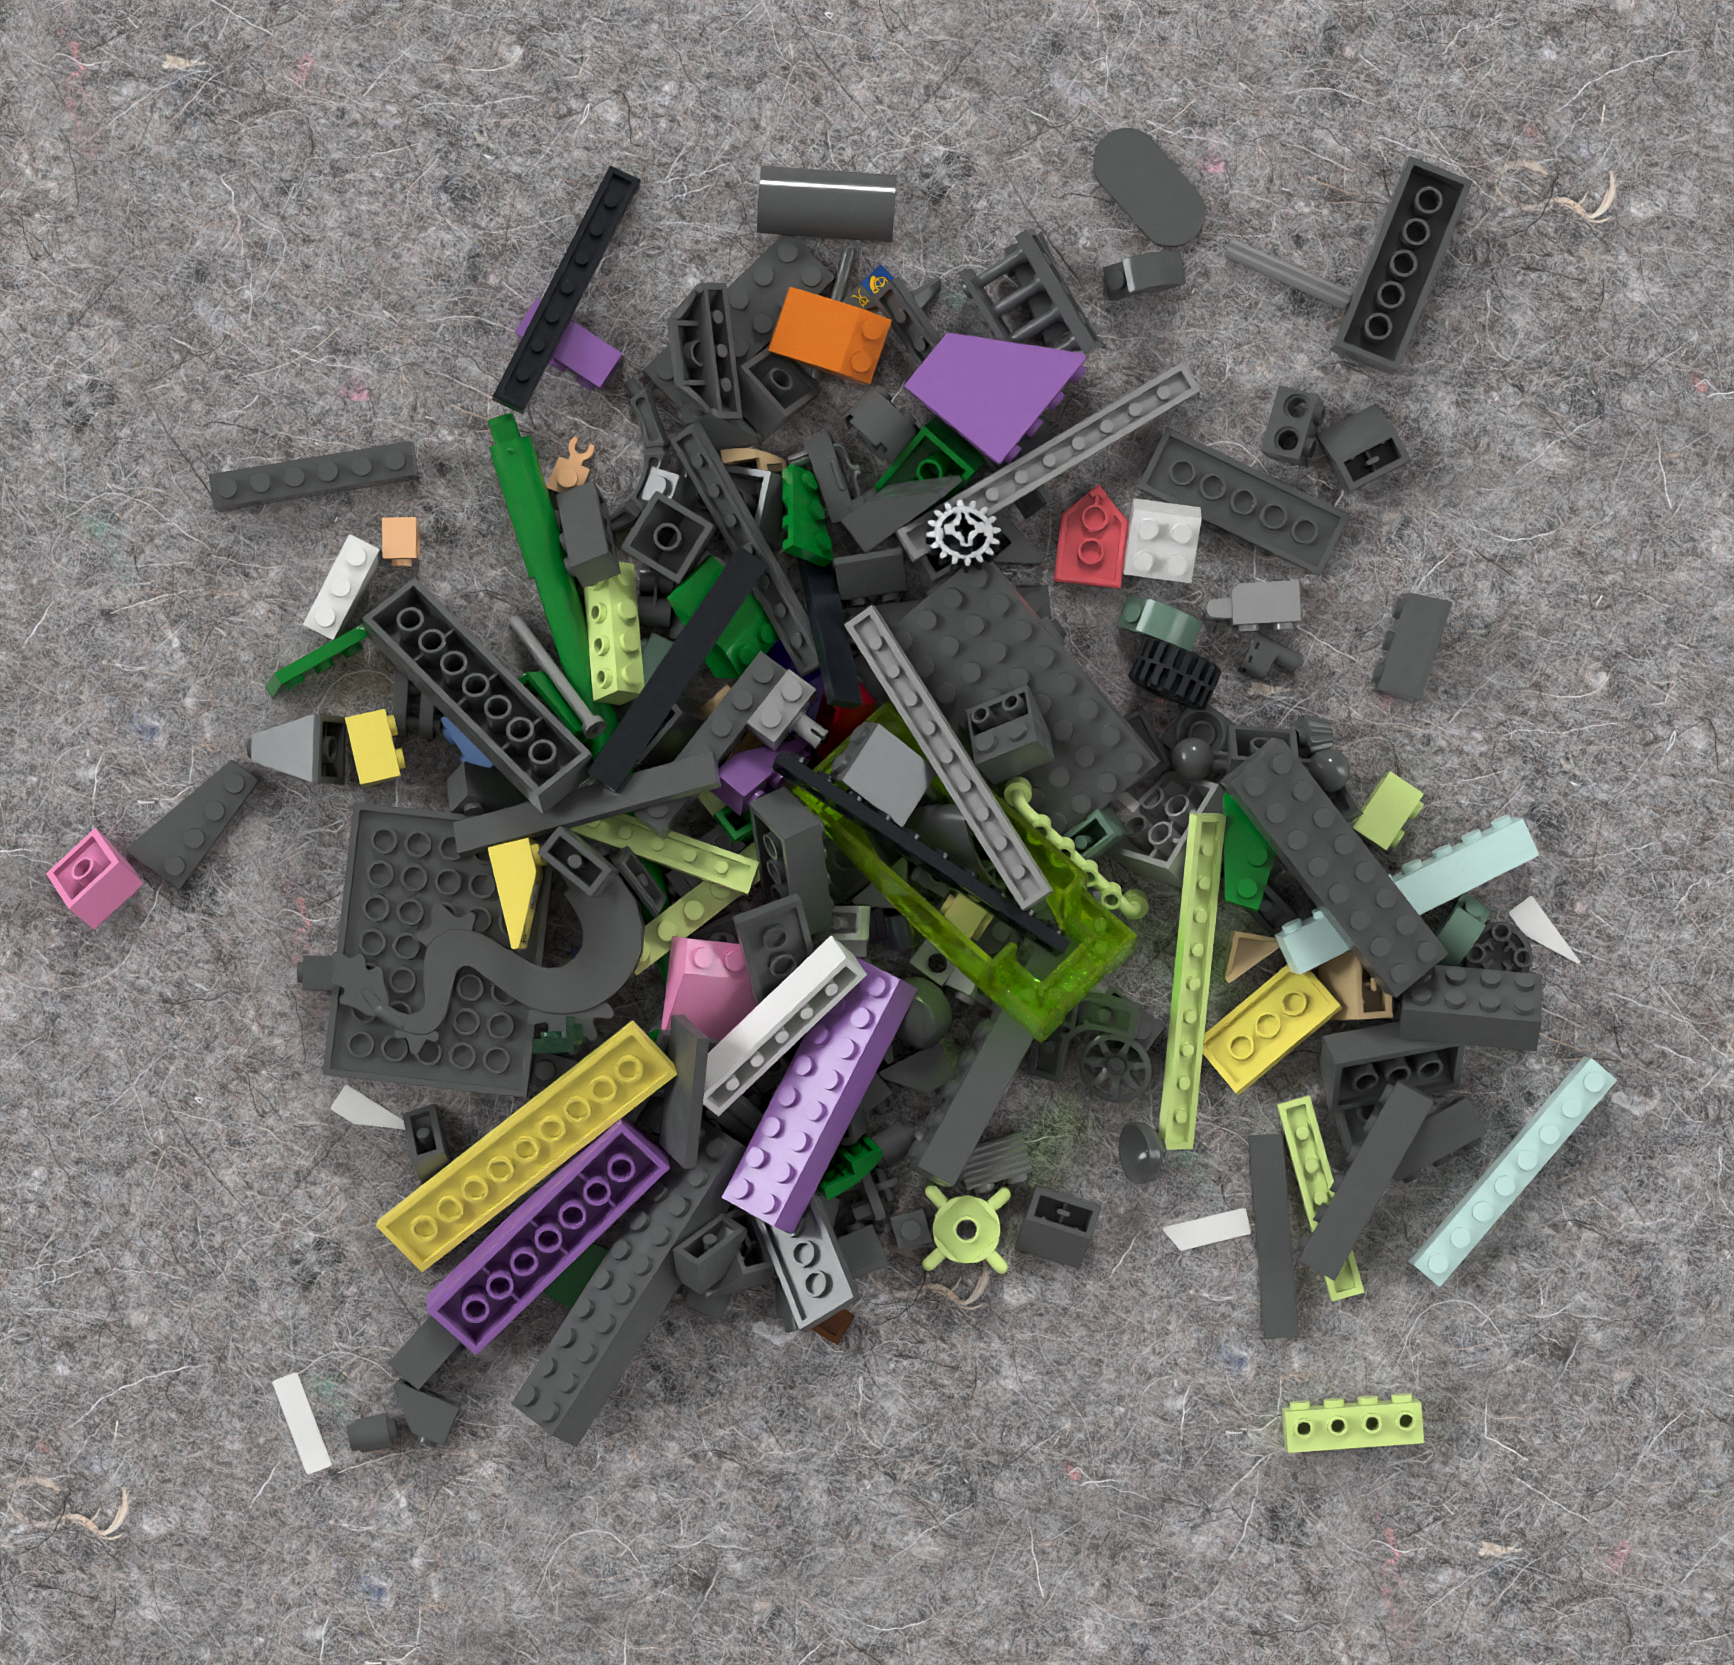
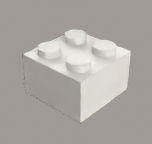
[1123,498,1202,583]

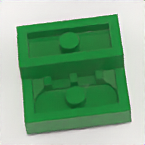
[816,1133,884,1200]

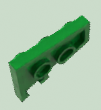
[782,464,834,567]

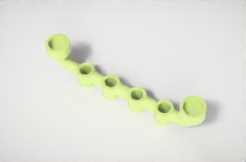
[1004,777,1149,919]

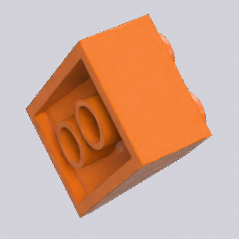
[767,287,892,386]

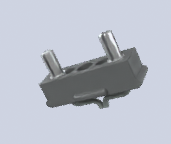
[788,430,861,525]

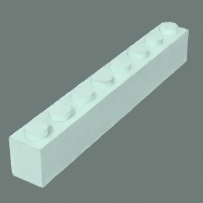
[1274,815,1539,975]
[1408,1056,1617,1287]

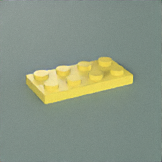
[1203,964,1343,1096]

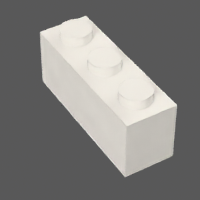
[303,534,383,640]

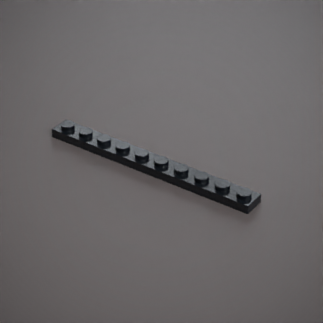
[769,751,1071,957]

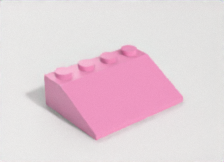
[661,936,757,1040]

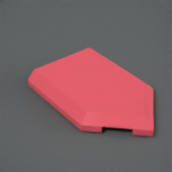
[1053,484,1129,589]

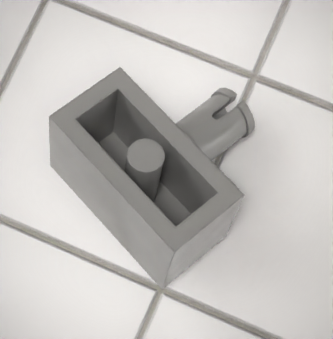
[747,669,829,752]

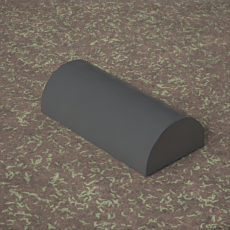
[757,166,897,242]

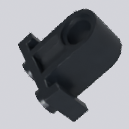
[869,898,939,950]

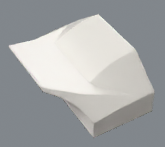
[811,906,870,957]

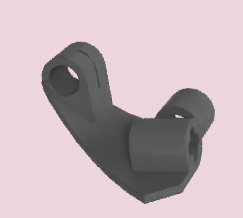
[899,799,1008,891]

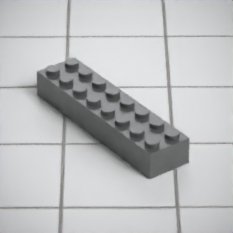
[362,577,593,814]
[1220,738,1449,997]
[906,935,1084,1187]

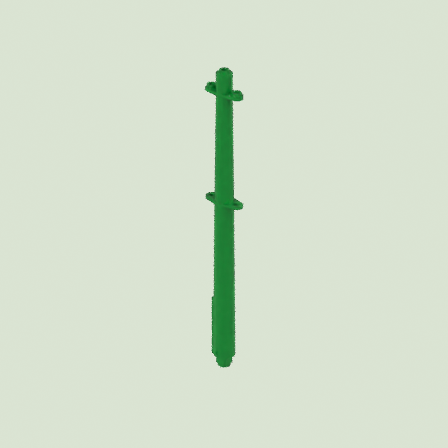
[488,413,672,1043]

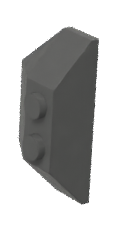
[667,283,743,420]

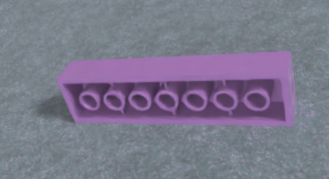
[722,956,918,1234]
[426,1115,670,1355]

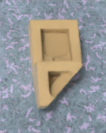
[720,448,787,473]

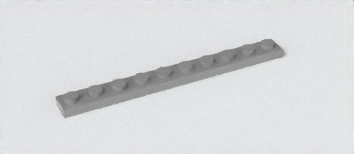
[895,362,1201,562]
[844,605,1054,911]

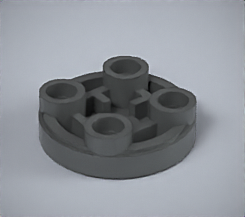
[1463,922,1534,973]

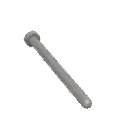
[510,615,606,739]

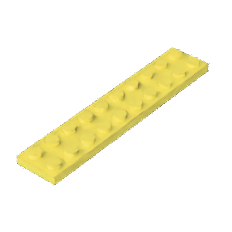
[376,1020,678,1272]

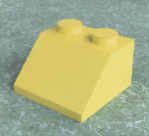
[345,709,406,788]

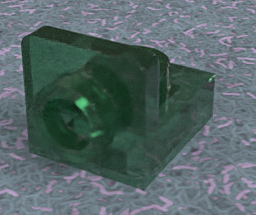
[532,1016,584,1054]

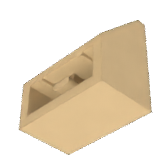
[1317,951,1393,1020]

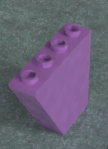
[904,332,1087,466]

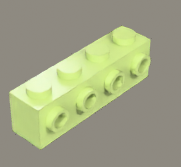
[584,562,644,705]
[1282,1393,1424,1453]

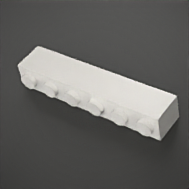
[703,936,867,1116]

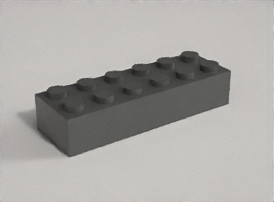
[1330,156,1473,376]

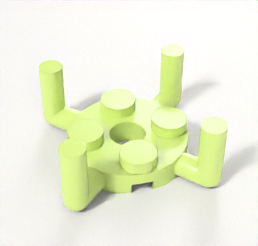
[922,1183,1011,1274]

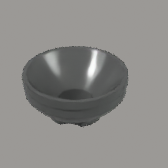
[1119,1122,1167,1184]

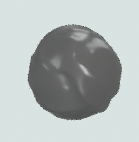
[895,977,953,1049]

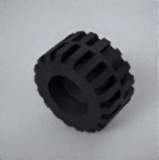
[1128,638,1222,710]

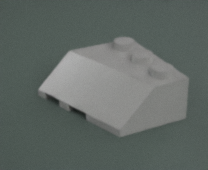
[1104,770,1226,888]

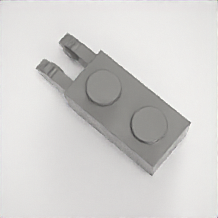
[1203,580,1301,632]

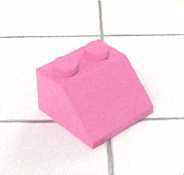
[46,828,144,929]

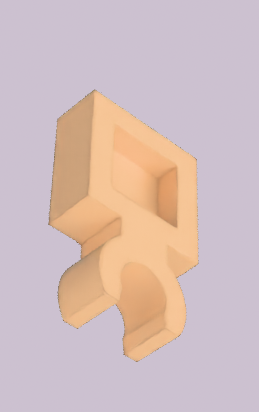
[546,437,595,494]

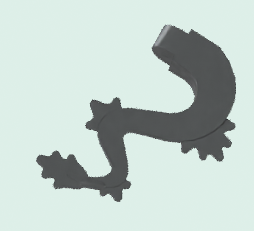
[330,836,645,1055]

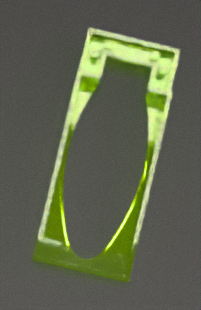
[792,700,1138,1044]

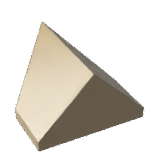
[1222,931,1280,984]

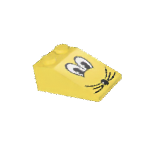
[488,838,547,950]

